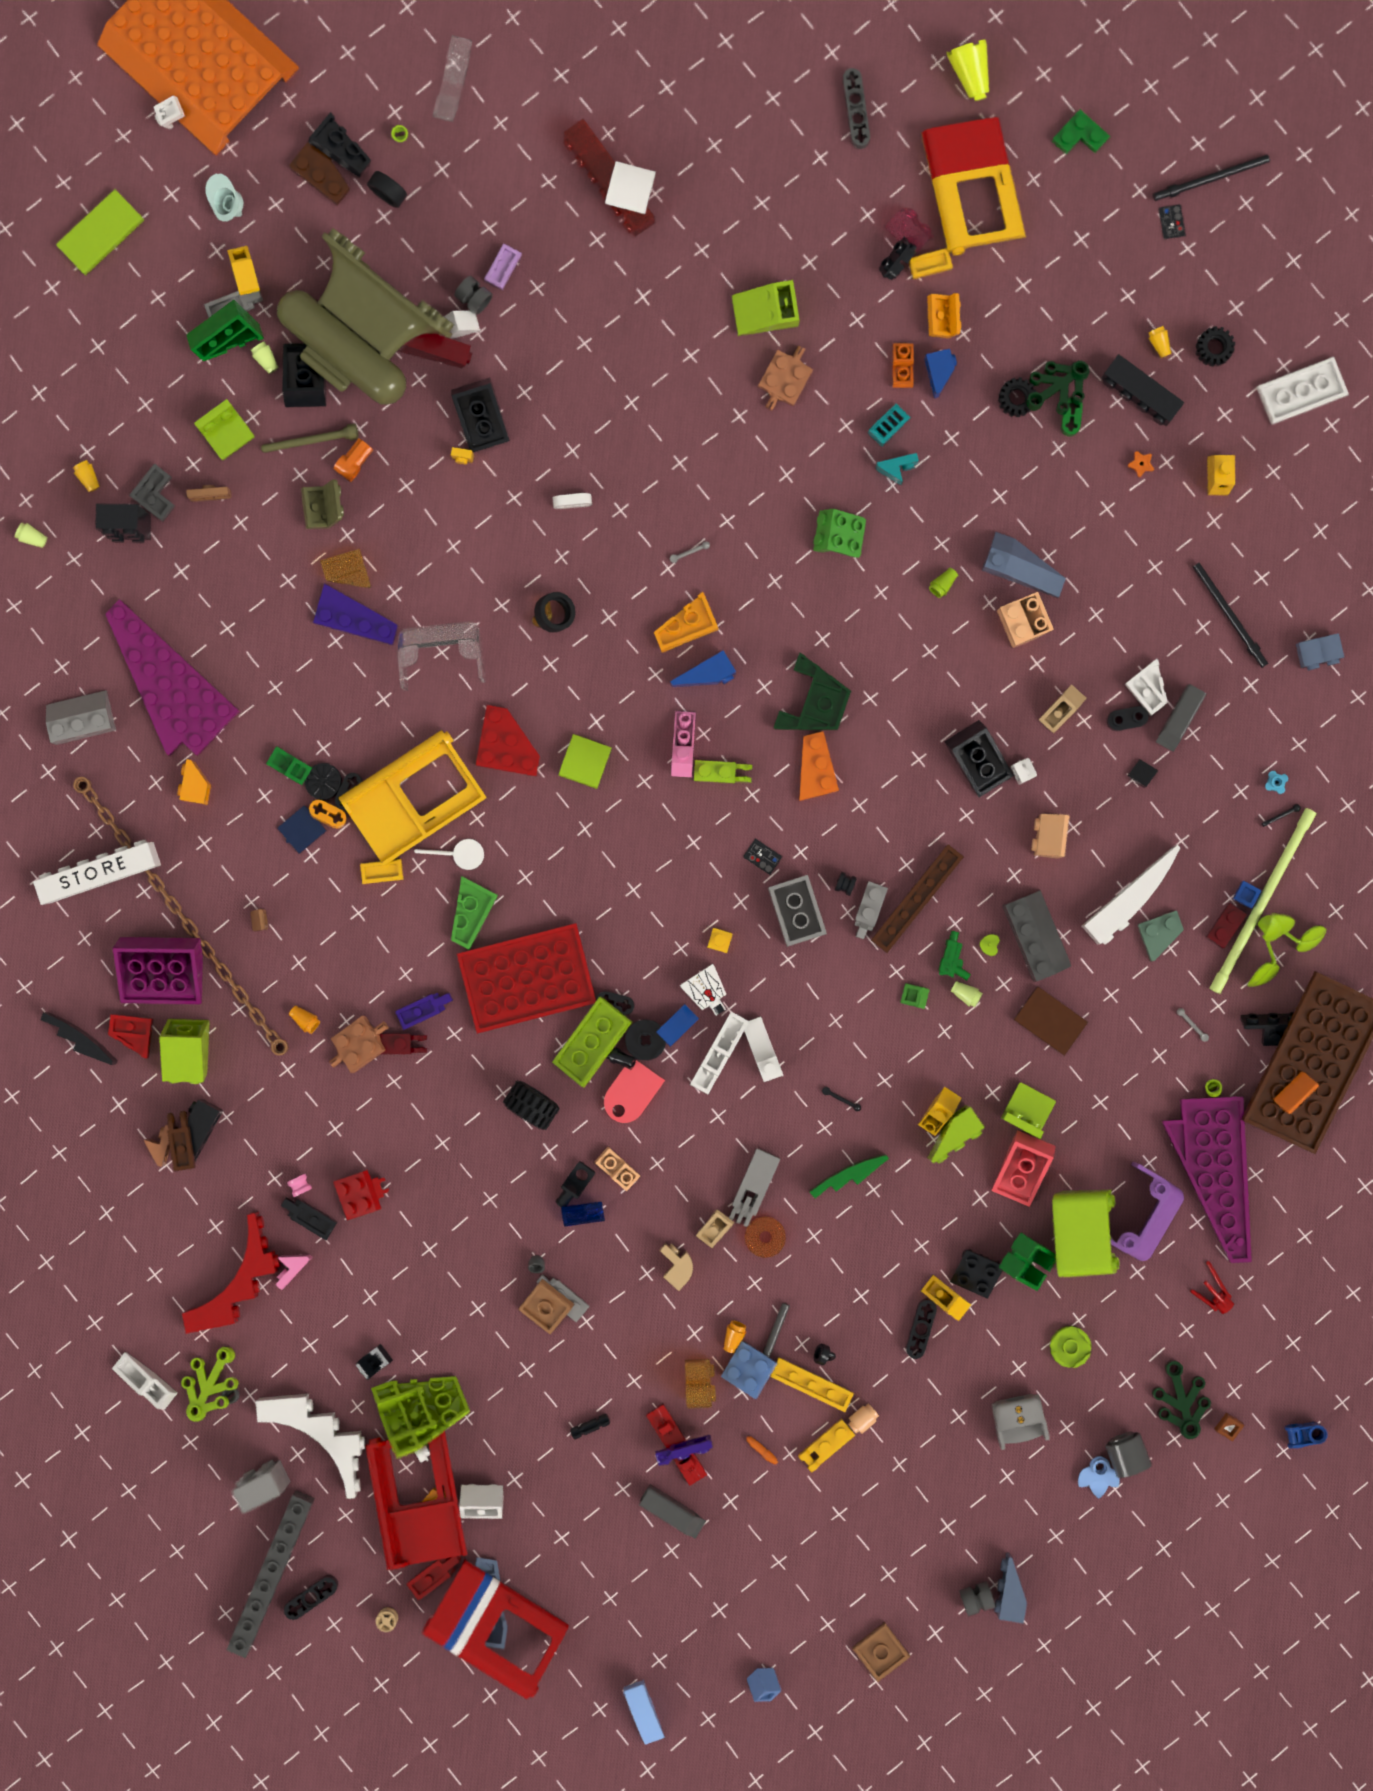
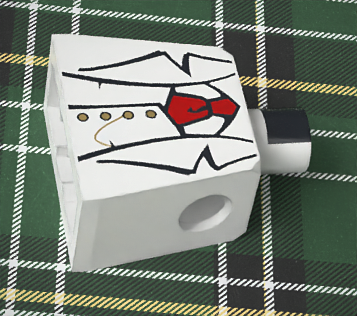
[680,964,726,1016]

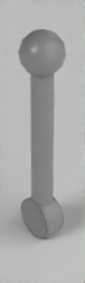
[670,541,710,563]
[1177,1008,1209,1042]

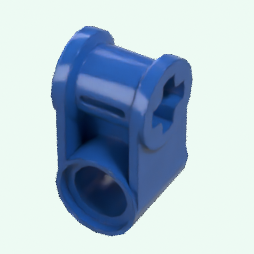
[1284,1422,1328,1449]

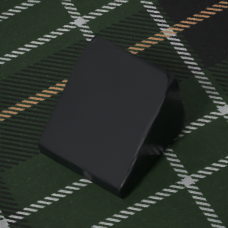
[1127,759,1158,788]

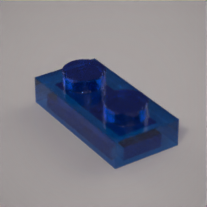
[561,1201,605,1227]

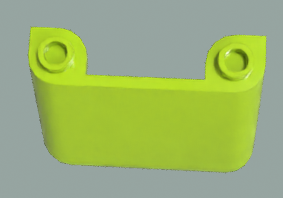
[1053,1189,1119,1277]

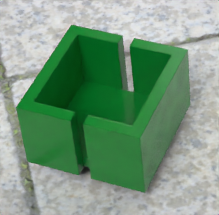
[999,1233,1056,1291]

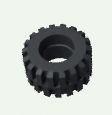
[503,1081,560,1130]

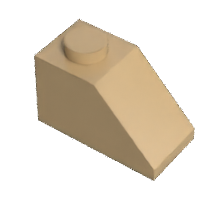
[1039,684,1086,733]

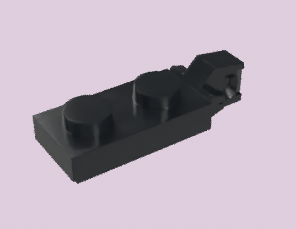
[281,1197,338,1240]

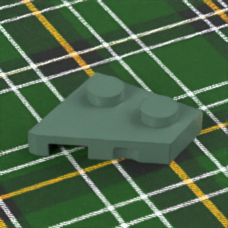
[1137,910,1184,962]

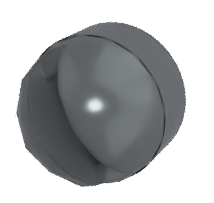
[528,1255,545,1273]
[221,1387,240,1404]

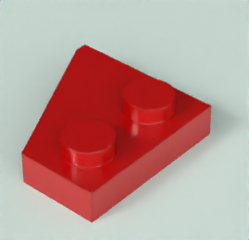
[108,1014,153,1058]

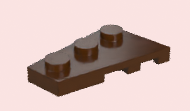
[289,142,350,206]

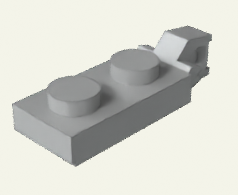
[204,291,263,317]
[854,881,888,939]
[536,1274,590,1322]

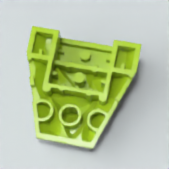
[371,1376,470,1458]

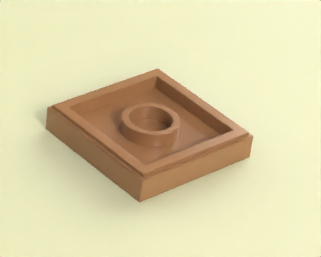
[518,1279,575,1335]
[852,1622,910,1682]

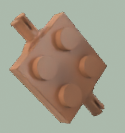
[758,346,813,411]
[329,1016,389,1073]

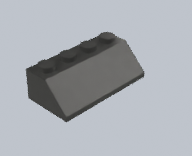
[1002,890,1071,982]

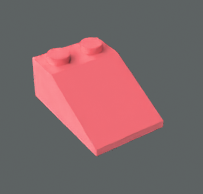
[992,1130,1056,1207]

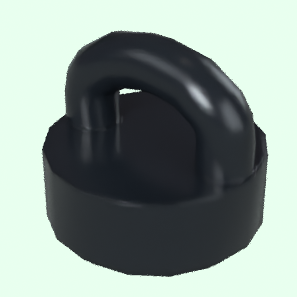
[814,1344,836,1365]

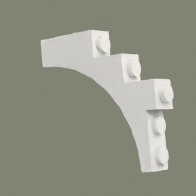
[256,1394,366,1499]

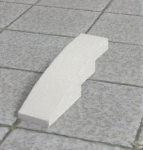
[690,1012,749,1095]

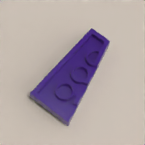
[313,583,398,645]

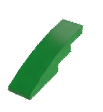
[809,1154,889,1199]

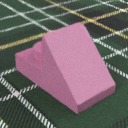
[276,1254,313,1290]

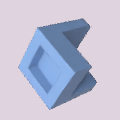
[747,1668,782,1702]

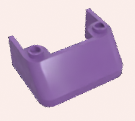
[1111,1162,1184,1261]

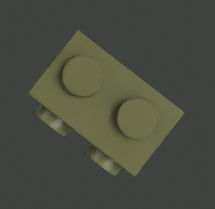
[301,479,344,529]

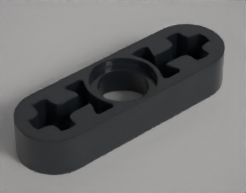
[906,1299,937,1359]
[284,1575,338,1620]

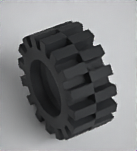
[1195,326,1235,367]
[998,377,1036,417]

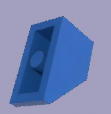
[924,348,957,398]

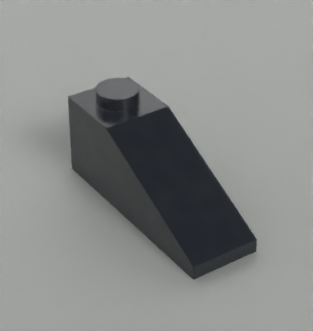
[188,1099,224,1162]

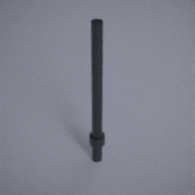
[1152,154,1270,201]
[1193,562,1269,668]

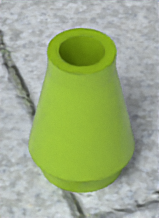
[929,568,958,598]

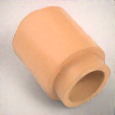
[848,1403,879,1434]

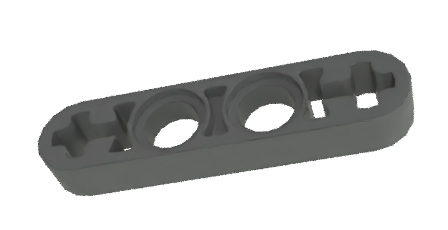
[843,68,870,149]

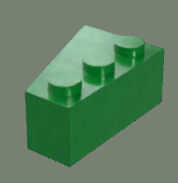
[186,300,264,362]

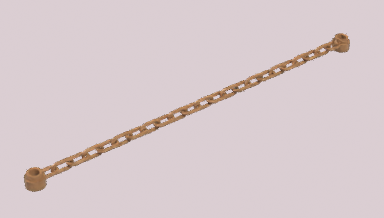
[73,777,289,1056]

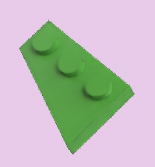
[451,876,498,950]

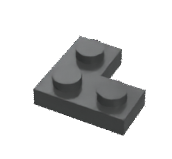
[129,463,175,522]

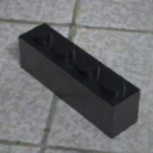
[1101,354,1185,426]

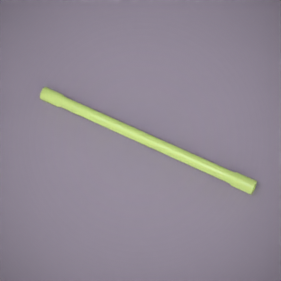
[1209,808,1317,994]

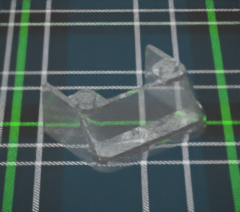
[397,621,486,691]

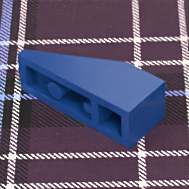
[670,650,736,687]

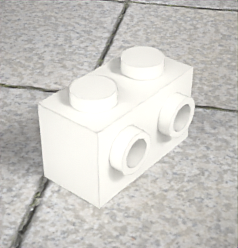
[460,1484,504,1519]

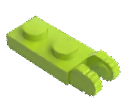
[694,760,752,784]

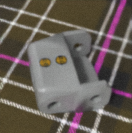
[992,1394,1049,1450]

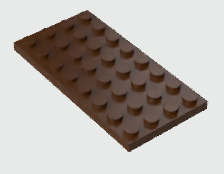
[1241,971,1373,1154]

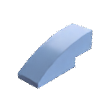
[624,1680,665,1745]

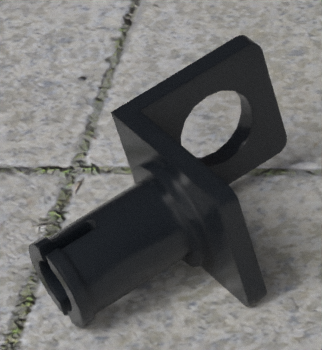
[555,1161,595,1209]

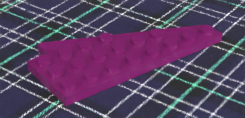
[105,599,240,756]
[1162,1096,1252,1263]

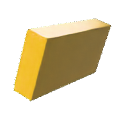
[908,248,953,280]
[360,859,404,884]

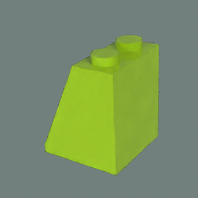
[160,1019,209,1084]

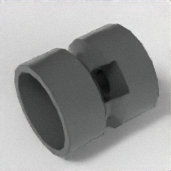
[454,276,493,315]
[959,1581,996,1617]

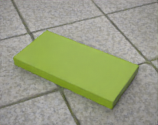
[56,189,144,276]
[552,997,632,1088]

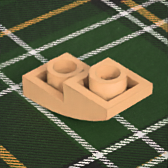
[594,1147,640,1191]

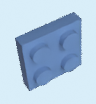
[721,1341,778,1399]

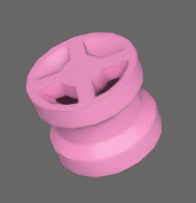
[287,1173,312,1197]

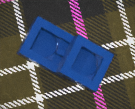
[656,1004,699,1047]

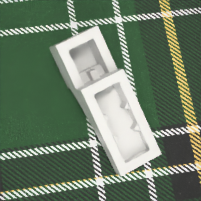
[744,1017,783,1082]

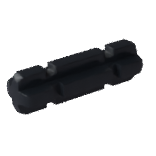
[570,1414,610,1439]

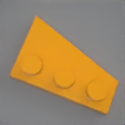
[654,592,719,652]

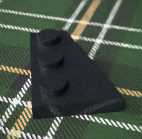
[308,112,371,178]

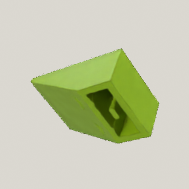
[732,280,800,336]
[928,1105,985,1164]

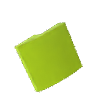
[559,734,612,789]

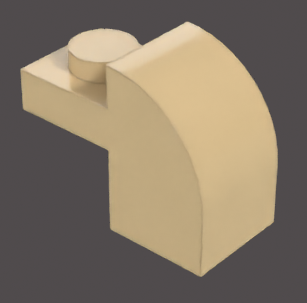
[660,1242,693,1291]

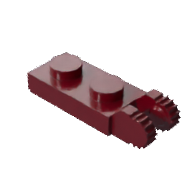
[379,1034,427,1054]

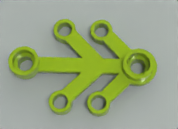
[181,1347,238,1422]

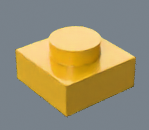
[451,447,474,465]
[707,928,733,953]

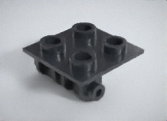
[950,1249,1003,1299]

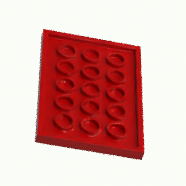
[457,923,596,1034]

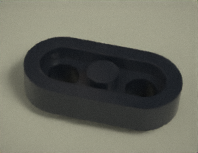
[1107,706,1149,731]

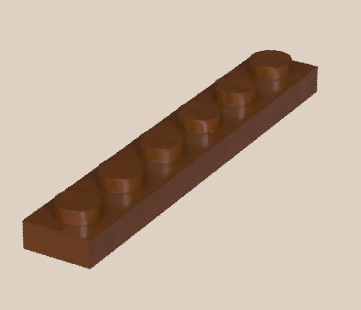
[871,844,964,953]

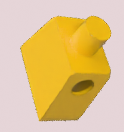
[1207,455,1235,495]

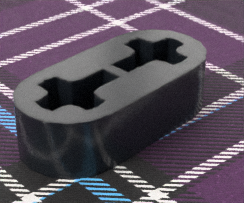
[335,773,363,810]
[596,991,634,1015]

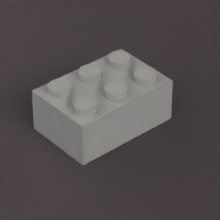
[768,875,827,947]
[232,1459,291,1513]

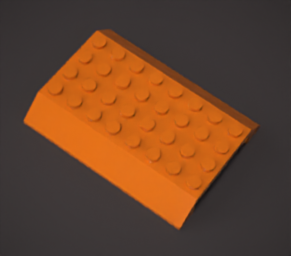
[97,0,299,156]

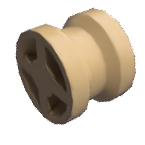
[376,1607,398,1632]

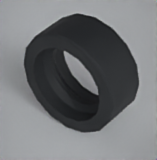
[367,171,407,208]
[534,592,576,632]

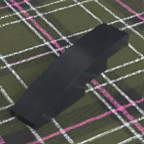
[41,1012,117,1065]

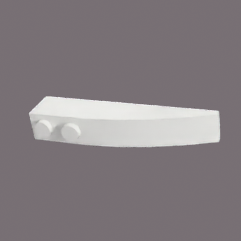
[1082,845,1180,945]

